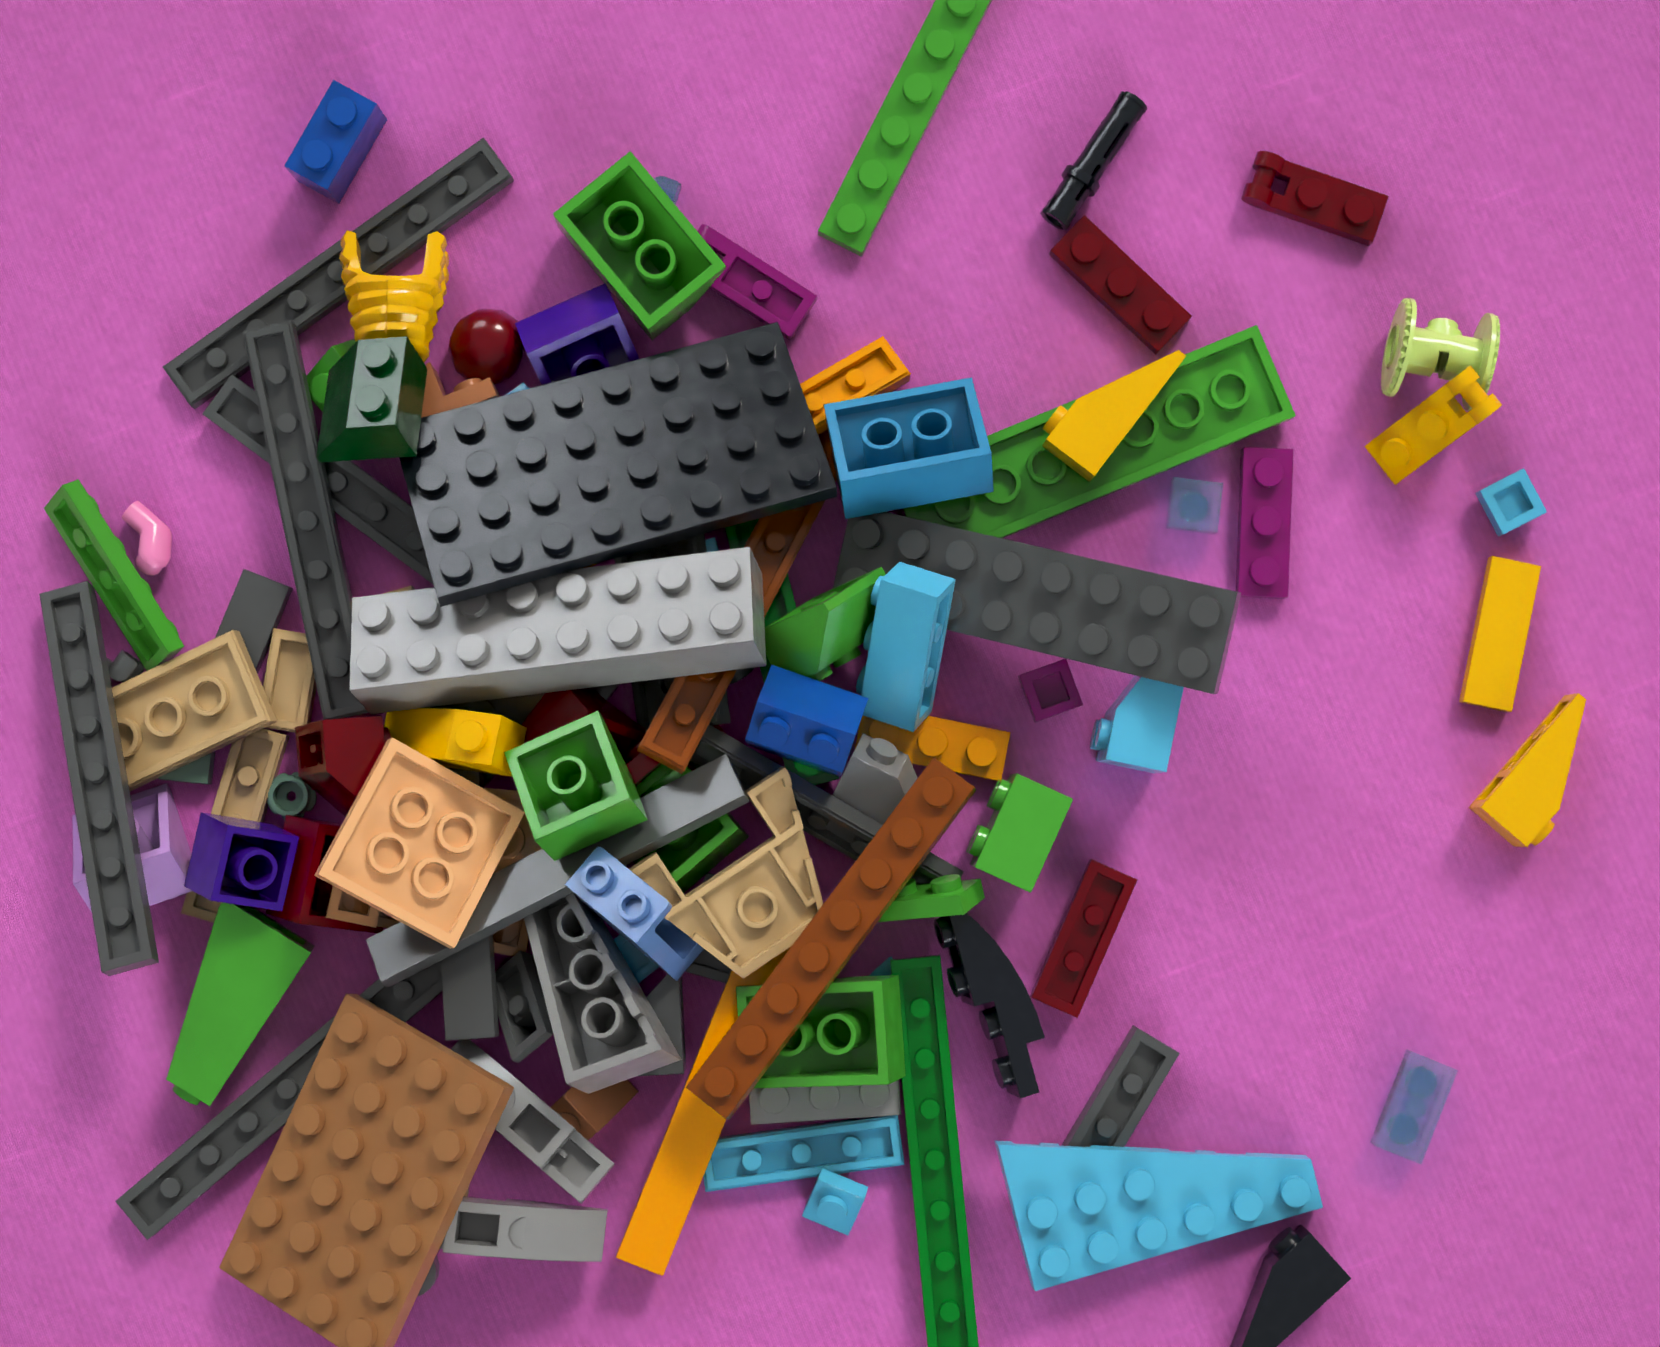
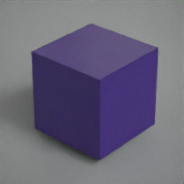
[184,812,299,911]

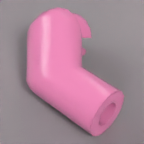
[122,501,172,576]

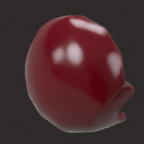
[448,309,525,385]

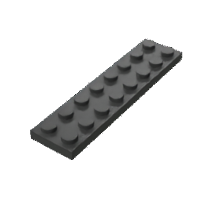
[833,512,1241,694]

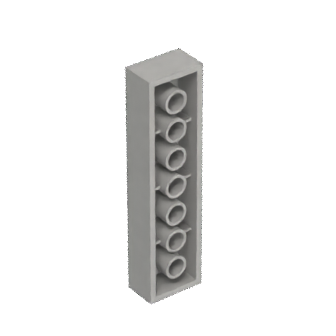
[349,547,766,714]

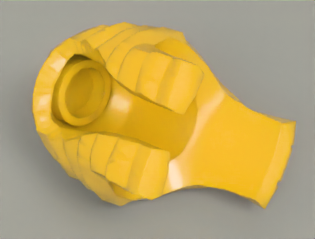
[339,230,449,362]

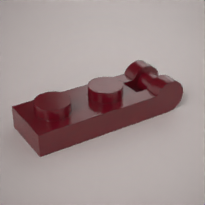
[1241,151,1389,246]

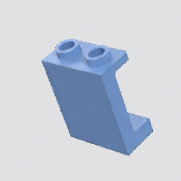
[565,847,704,981]

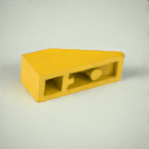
[1042,350,1186,482]
[1469,693,1586,847]
[384,708,527,777]

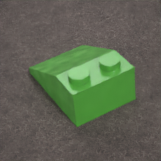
[736,975,906,1088]

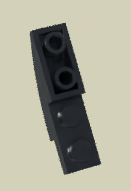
[934,913,1045,1098]

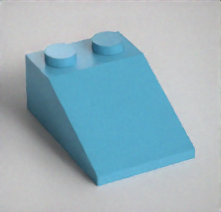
[1090,675,1184,773]

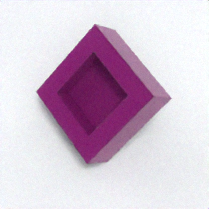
[1018,658,1083,722]

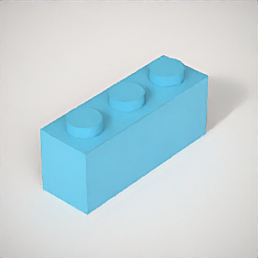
[856,562,956,732]

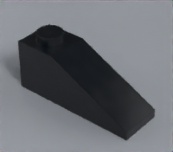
[1230,1224,1351,1347]

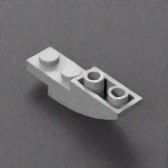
[451,1039,615,1204]
[440,1196,608,1262]

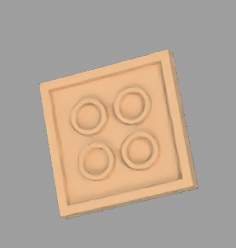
[314,737,525,949]

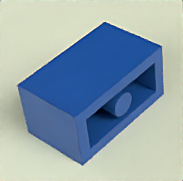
[284,80,387,204]

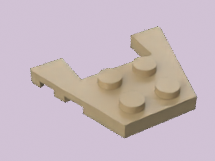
[629,766,823,979]

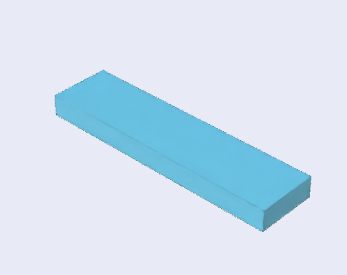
[703,1115,905,1192]

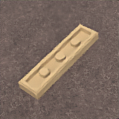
[181,728,289,923]

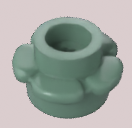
[267,772,317,820]

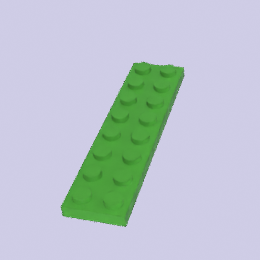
[903,325,1296,538]

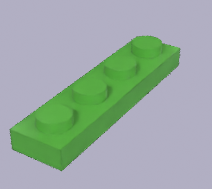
[44,479,184,671]

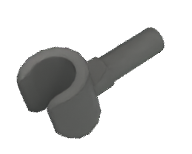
[107,650,145,682]

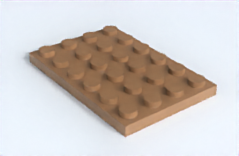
[219,993,514,1347]

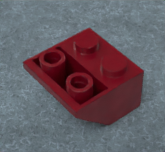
[295,716,391,817]

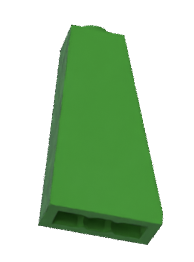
[166,903,315,1106]

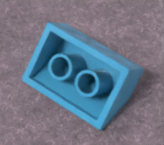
[824,377,994,519]

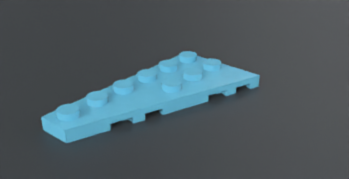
[994,1141,1323,1291]

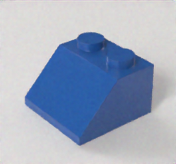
[745,665,868,778]

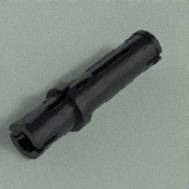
[1040,91,1147,230]

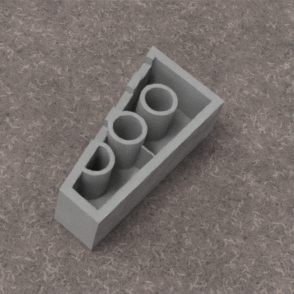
[524,893,682,1094]

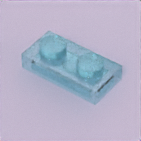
[1370,1049,1458,1164]

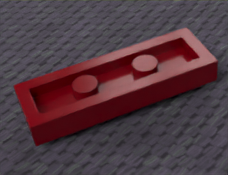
[1049,215,1192,355]
[1030,859,1138,1018]

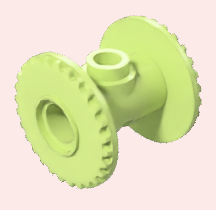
[1381,298,1500,411]

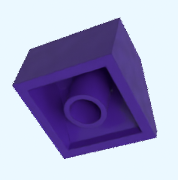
[515,283,639,385]

